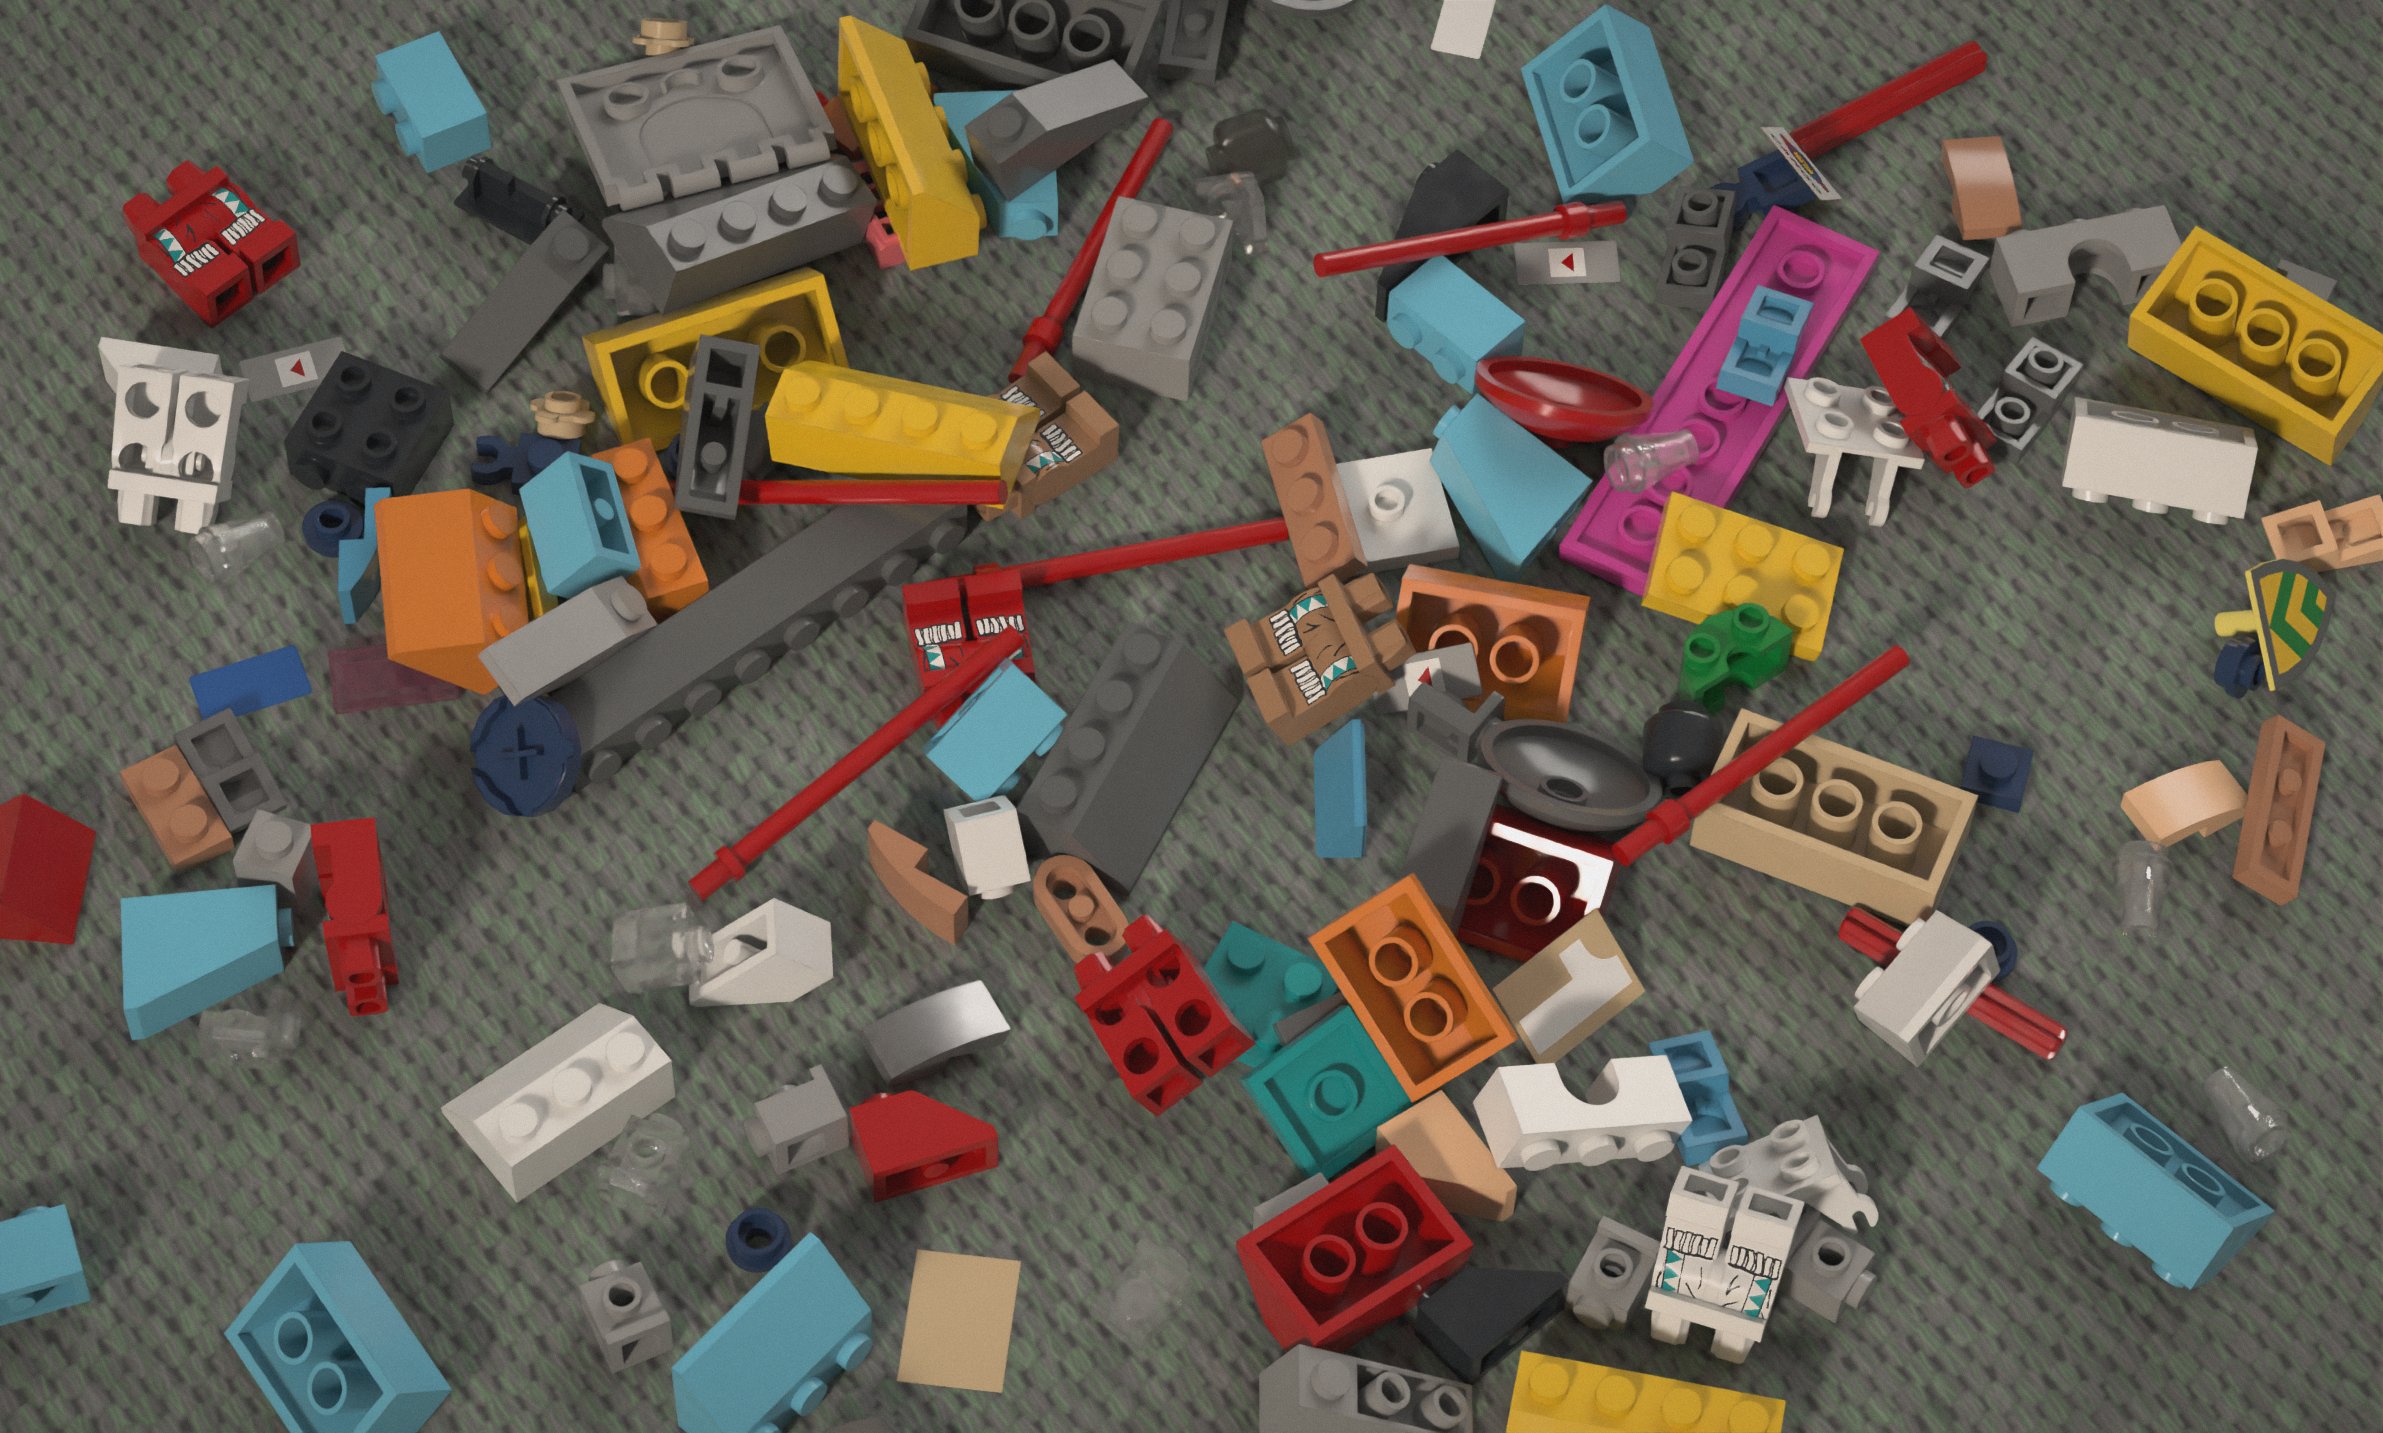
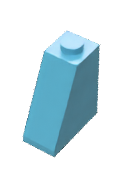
[933,90,1058,240]
[1429,393,1593,583]
[121,884,295,1040]

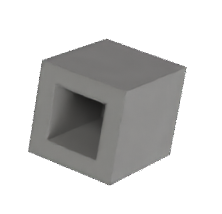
[233,809,318,916]

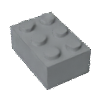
[1072,196,1233,401]

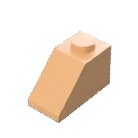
[1375,1089,1517,1221]

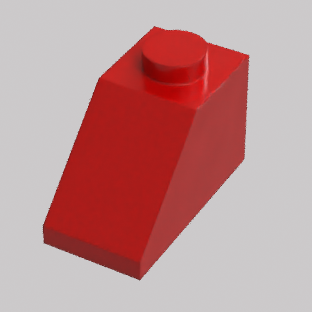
[849,1090,999,1203]

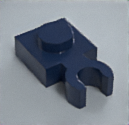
[1709,149,1818,231]
[470,433,582,495]

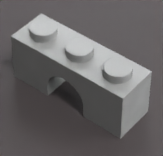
[1989,205,2181,327]

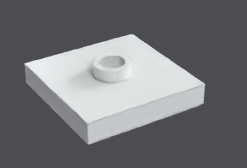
[1336,448,1460,576]

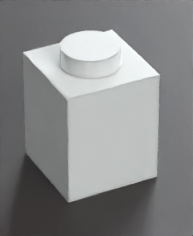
[944,795,1031,899]

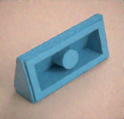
[1314,719,1367,858]

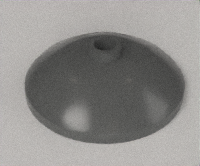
[1477,719,1662,832]

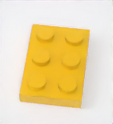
[1641,491,1844,662]

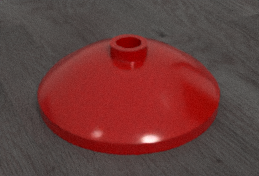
[1474,356,1654,448]

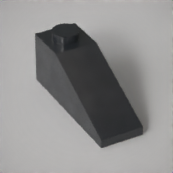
[1375,149,1509,323]

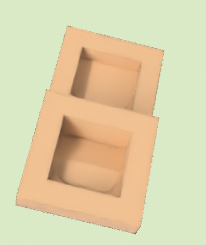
[2261,494,2383,573]
[2120,760,2248,853]

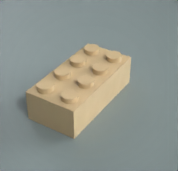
[1690,708,1978,927]

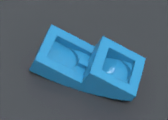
[1716,285,1814,407]
[338,487,392,624]
[1648,1030,1748,1167]

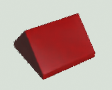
[0,793,97,945]

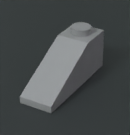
[477,576,658,706]

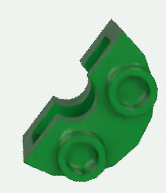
[1678,603,1793,715]

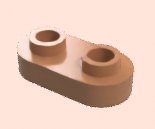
[1033,855,1129,965]

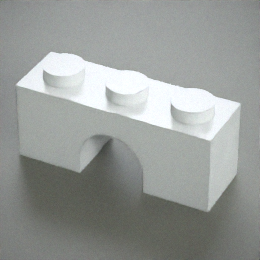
[1473,1055,1692,1171]

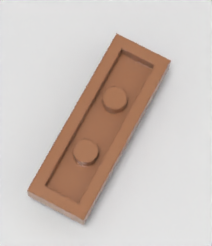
[1261,412,1368,589]
[2232,714,2326,906]

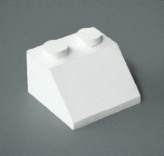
[1853,910,2000,1067]

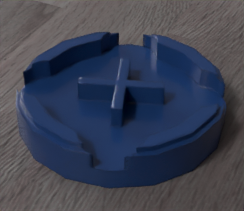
[470,694,582,817]

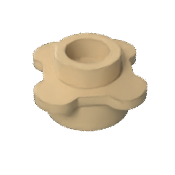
[632,18,694,56]
[530,391,595,439]

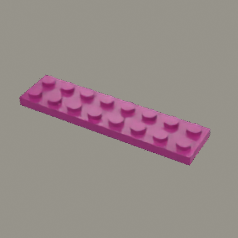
[1558,205,1880,597]

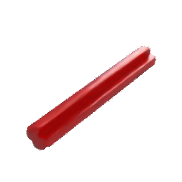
[1789,41,1988,160]
[1838,907,2068,1060]

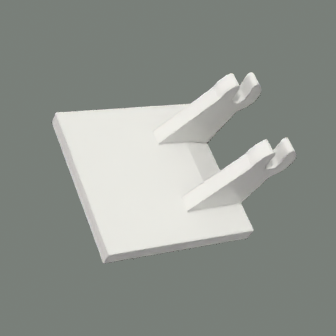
[1784,377,1925,527]
[1698,1115,1878,1234]

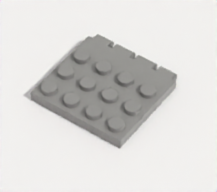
[556,25,837,211]

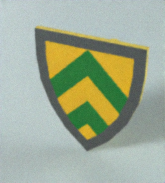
[2215,559,2335,691]

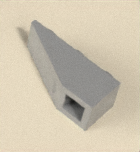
[1259,1344,1473,1433]

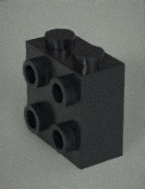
[284,351,454,509]

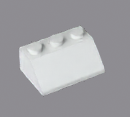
[2062,397,2258,525]
[441,1003,676,1203]

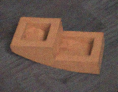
[1941,136,2022,240]
[868,820,968,946]

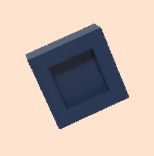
[1960,735,2034,813]

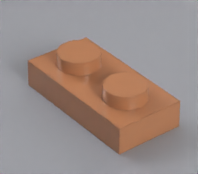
[120,745,235,876]

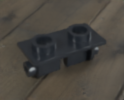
[454,156,585,245]

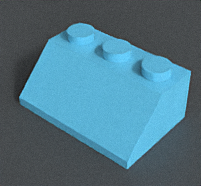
[1520,4,1694,204]
[2036,1093,2275,1290]
[671,1232,873,1433]
[224,1241,452,1433]

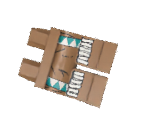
[972,351,1120,522]
[1223,572,1416,746]

